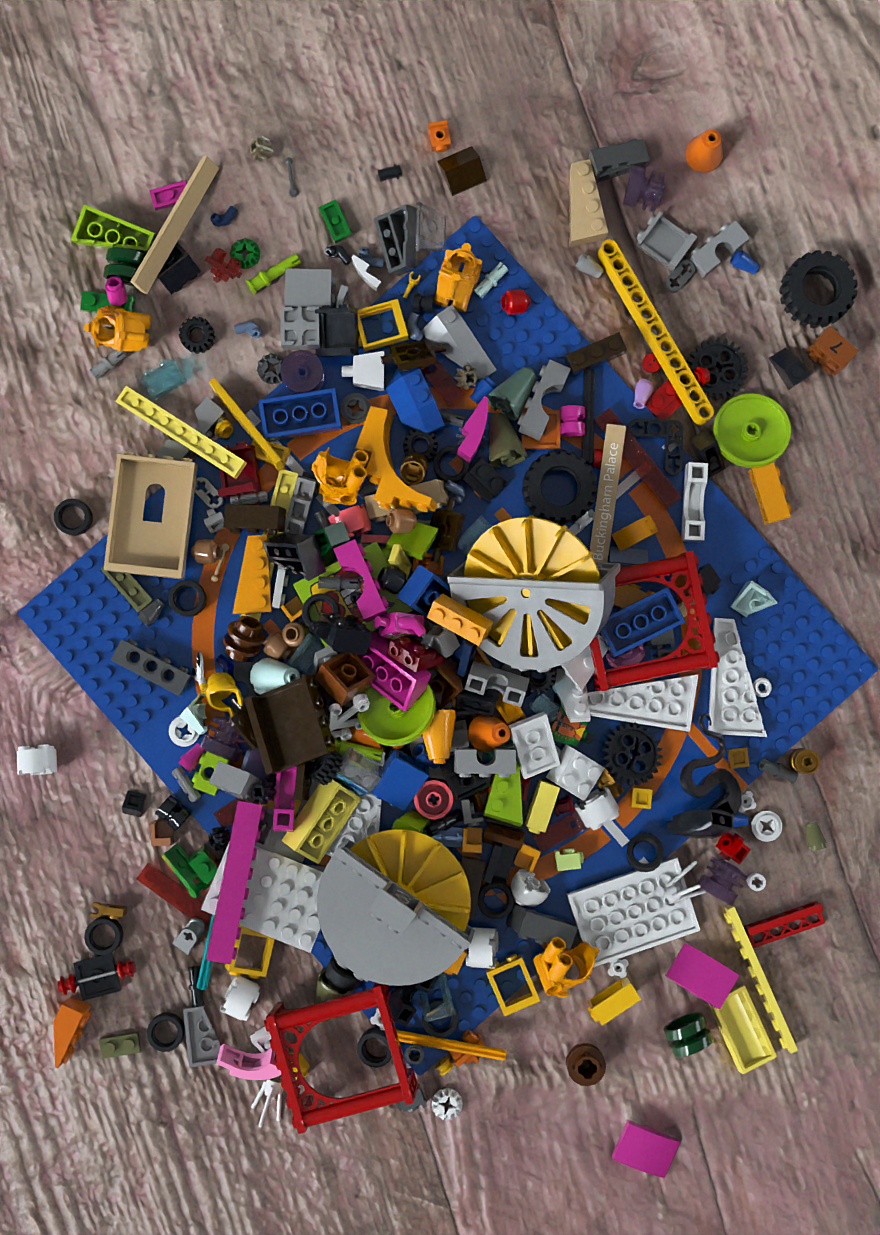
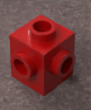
[715,832,751,865]

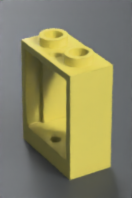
[525,779,560,834]

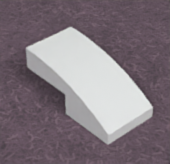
[351,254,382,292]

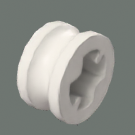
[575,511,594,530]
[747,873,766,891]

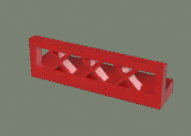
[744,901,825,948]

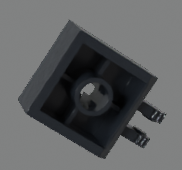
[309,613,372,655]

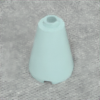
[250,658,300,695]

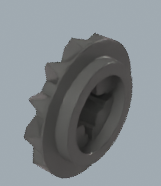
[257,353,288,384]
[340,393,371,424]

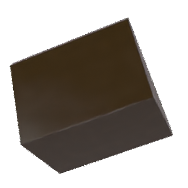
[437,146,487,196]

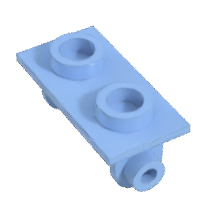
[424,827,463,847]

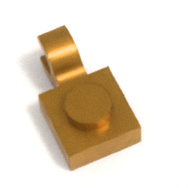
[596,766,624,799]
[91,902,127,919]

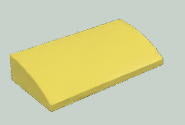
[708,985,777,1074]

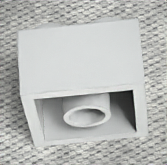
[546,744,605,801]

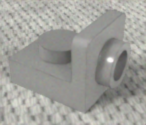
[461,798,484,826]

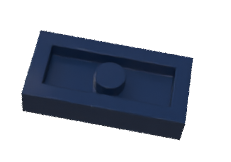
[450,633,477,677]

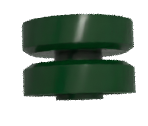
[103,247,146,286]
[663,1012,714,1057]

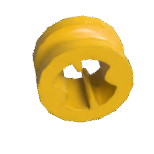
[435,1057,454,1076]

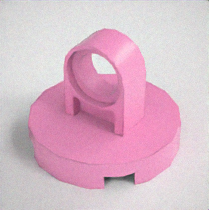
[606,644,645,668]

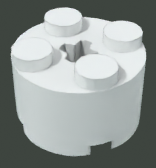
[17,744,58,776]
[574,787,620,830]
[466,927,499,969]
[220,976,260,1021]

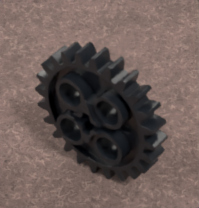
[687,337,749,400]
[601,722,663,786]

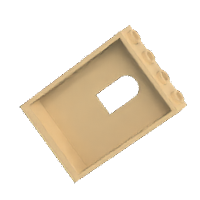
[104,452,198,580]

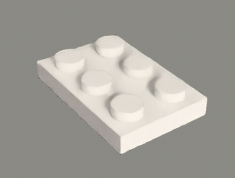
[508,711,560,779]

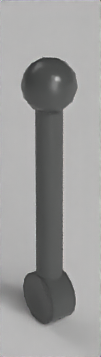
[285,157,297,197]

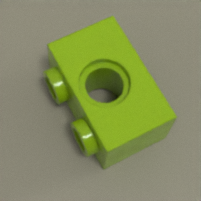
[192,750,231,796]

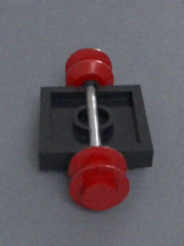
[57,953,136,1001]

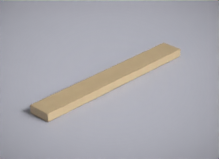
[130,156,219,294]

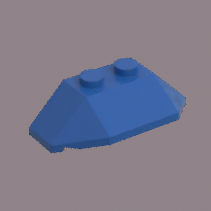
[386,367,445,434]

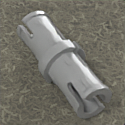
[89,349,127,380]

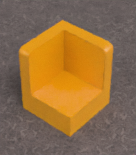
[280,596,303,622]
[462,827,482,853]
[514,843,541,873]

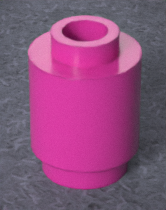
[105,277,128,306]

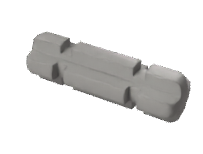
[230,491,268,505]
[172,766,201,802]

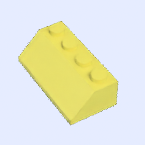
[281,779,361,864]

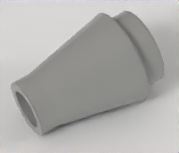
[575,253,604,279]

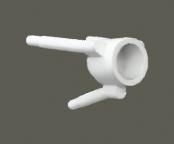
[663,861,706,904]
[251,1078,283,1128]

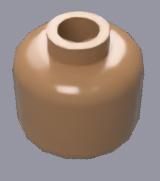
[386,508,417,534]
[191,539,221,564]
[282,622,311,647]
[262,632,292,661]

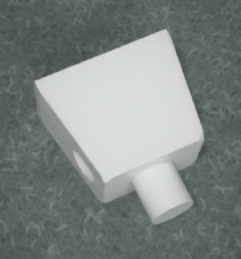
[342,351,385,391]

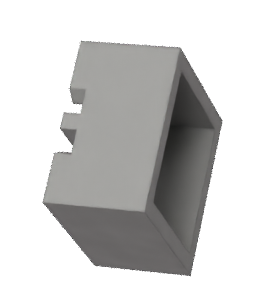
[280,307,321,350]
[209,761,260,804]

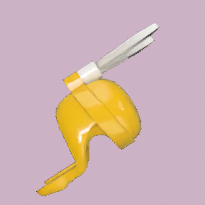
[192,652,244,718]

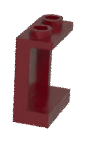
[218,442,262,498]

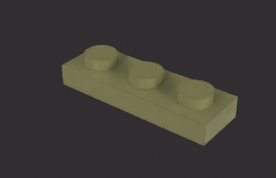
[101,566,154,613]

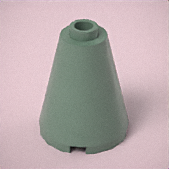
[487,367,537,421]

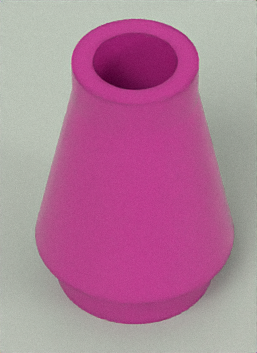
[178,743,206,772]

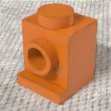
[428,120,451,153]

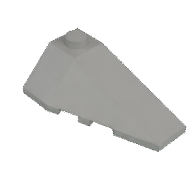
[421,304,497,381]

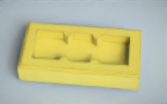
[388,544,412,580]

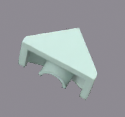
[731,581,778,617]
[179,692,208,735]

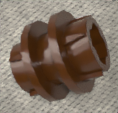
[223,616,265,662]
[566,1043,606,1086]

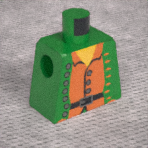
[550,704,595,747]
[189,844,220,885]

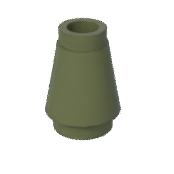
[806,822,827,852]

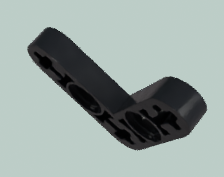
[627,419,683,477]

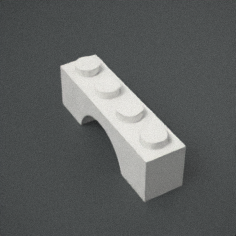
[681,462,708,543]

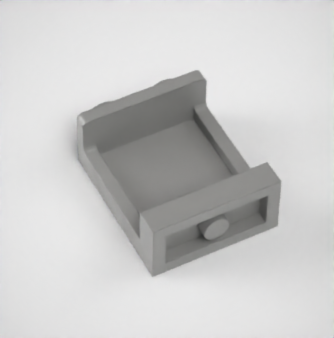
[636,211,697,272]
[285,269,336,309]

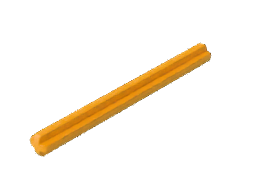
[396,1030,507,1061]

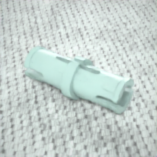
[474,262,509,299]

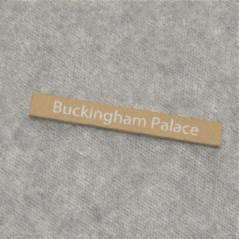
[590,424,626,563]

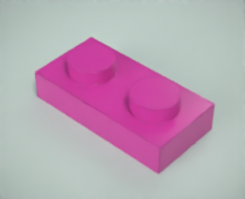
[149,180,187,211]

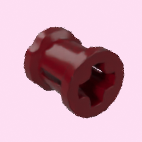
[554,796,575,817]

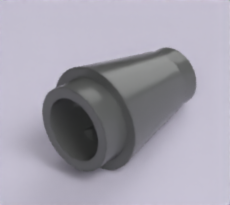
[137,598,165,627]
[405,1044,424,1065]

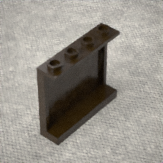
[244,674,336,775]

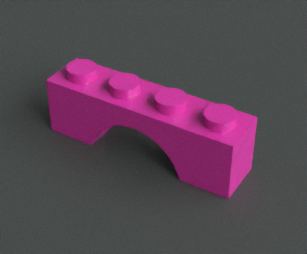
[333,539,389,623]
[273,766,297,832]

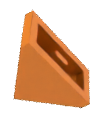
[412,553,444,575]

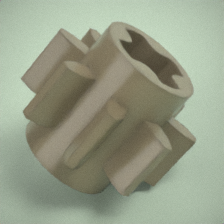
[250,136,273,162]
[454,365,479,390]

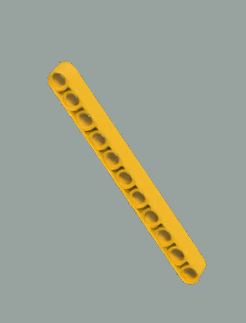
[597,239,714,425]

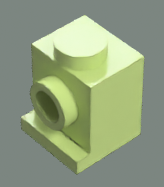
[554,848,584,871]

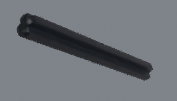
[582,369,595,464]

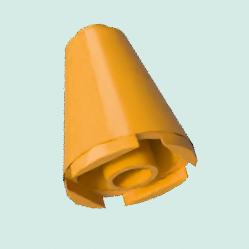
[422,710,456,764]

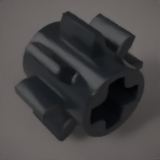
[251,780,277,805]
[208,827,231,851]

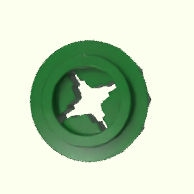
[230,238,260,269]

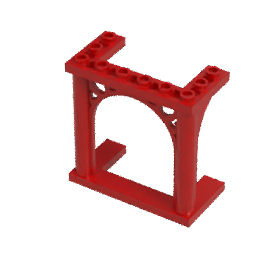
[589,550,720,691]
[264,982,418,1134]

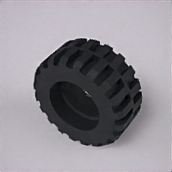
[779,250,858,328]
[522,450,597,526]

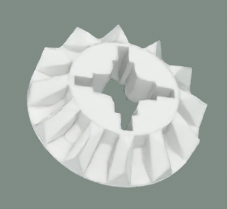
[169,717,199,747]
[751,811,782,842]
[432,1088,463,1120]

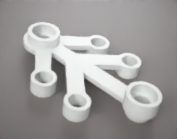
[329,694,370,741]

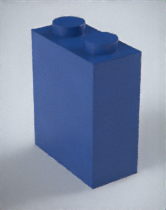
[371,748,429,810]

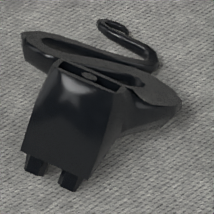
[667,713,742,839]

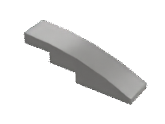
[283,475,317,534]

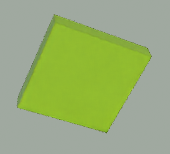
[386,522,438,560]

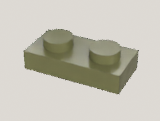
[99,1032,141,1059]

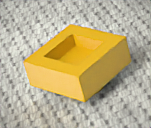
[631,787,653,809]

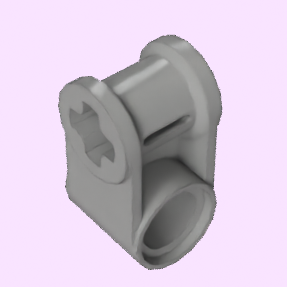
[172,918,205,955]

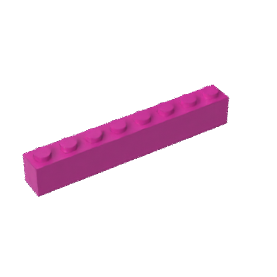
[206,800,265,964]

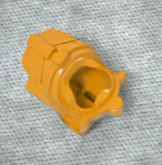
[433,243,482,312]
[84,306,151,352]
[311,447,369,505]
[533,937,599,998]

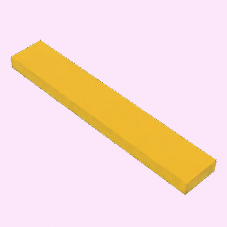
[209,378,284,471]

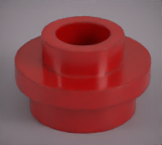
[693,366,710,386]

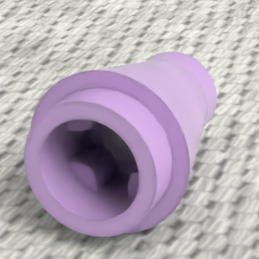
[633,379,654,409]

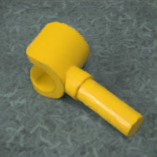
[403,271,420,299]

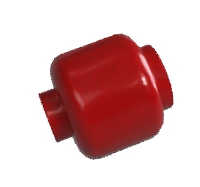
[501,289,531,315]

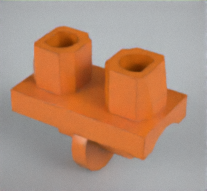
[449,1030,485,1068]

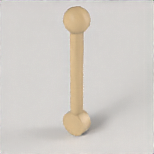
[211,544,230,582]

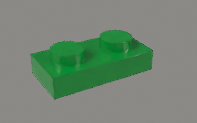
[318,199,352,243]

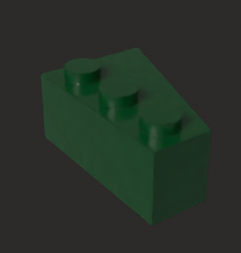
[310,521,350,567]

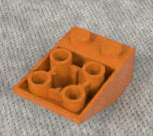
[53,996,92,1069]

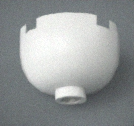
[511,869,550,907]

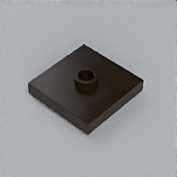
[294,761,312,801]

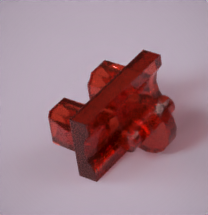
[204,248,242,283]

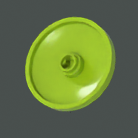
[713,394,791,468]
[357,684,436,746]

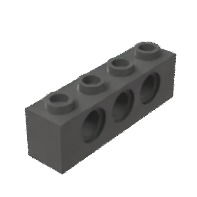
[111,638,193,696]

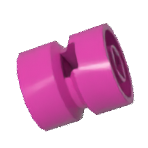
[560,405,585,437]

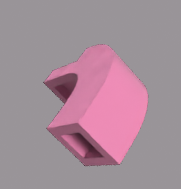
[216,1044,290,1080]

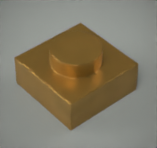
[727,747,750,769]

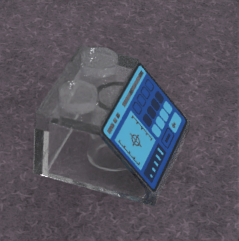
[332,747,383,797]

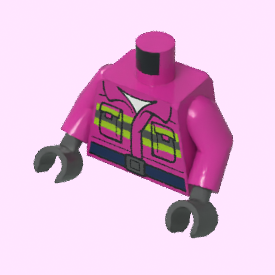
[374,612,435,649]

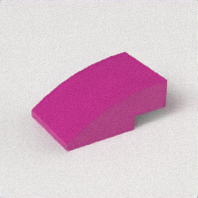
[457,396,488,463]
[665,943,740,1009]
[612,1119,680,1178]

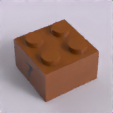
[805,326,859,376]
[315,652,376,706]

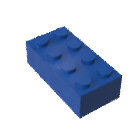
[258,388,342,441]
[397,565,451,626]
[600,587,685,657]

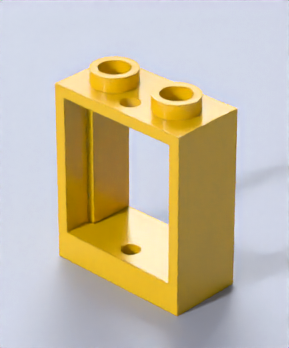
[357,299,409,352]
[225,925,275,979]
[485,954,540,1017]
[587,977,641,1026]

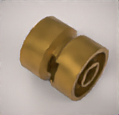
[400,452,428,485]
[789,748,820,775]

